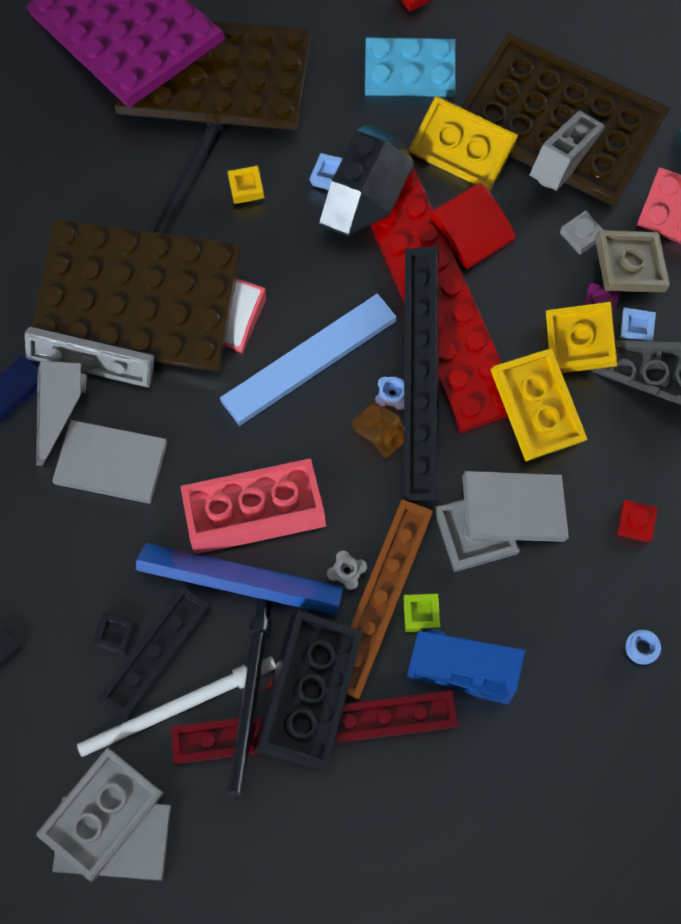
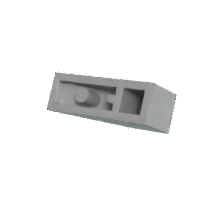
[530,111,605,190]
[36,361,87,466]

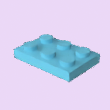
[365,38,455,97]

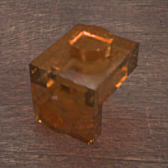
[350,401,404,458]

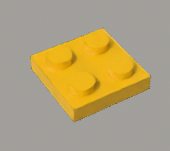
[546,302,617,373]

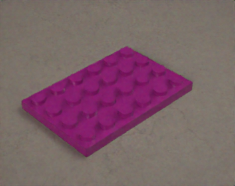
[26,0,225,108]

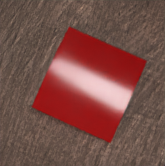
[430,182,516,269]

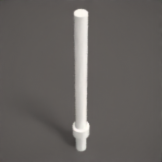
[77,656,276,757]

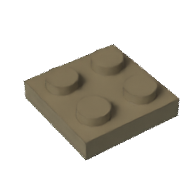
[595,230,670,292]

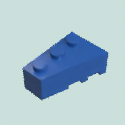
[407,629,526,705]

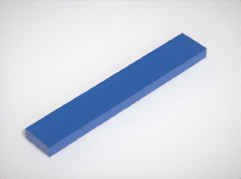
[135,543,344,615]

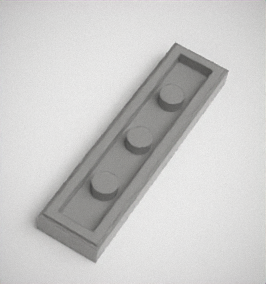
[25,327,154,388]

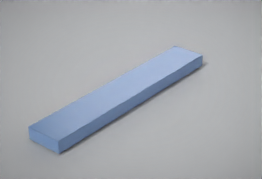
[220,293,396,426]

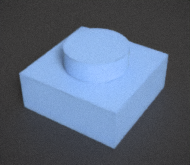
[309,153,343,190]
[618,308,656,341]

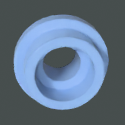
[625,629,661,665]

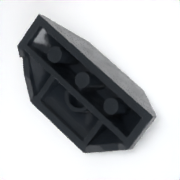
[319,123,414,237]

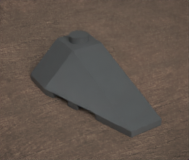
[591,340,681,405]

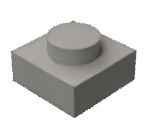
[560,210,603,255]

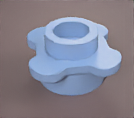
[375,376,404,410]

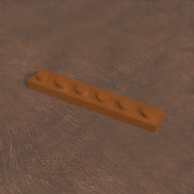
[346,499,433,701]

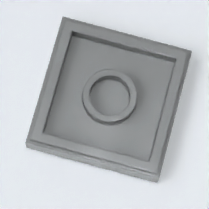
[434,499,520,572]

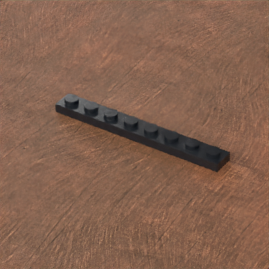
[404,247,439,503]

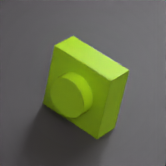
[403,594,440,632]

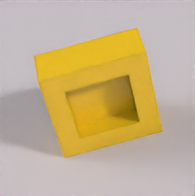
[227,166,264,204]

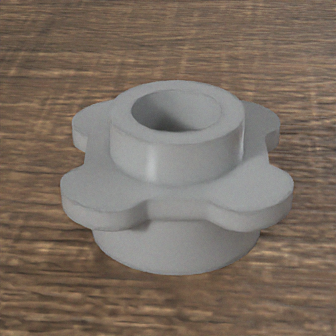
[327,551,367,590]

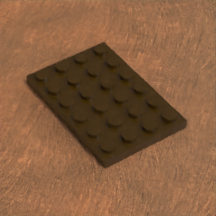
[115,21,311,130]
[461,32,670,207]
[32,219,242,372]

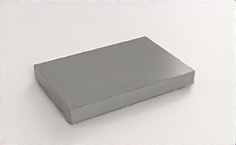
[52,420,167,504]
[462,471,569,542]
[36,747,164,882]
[52,797,171,881]

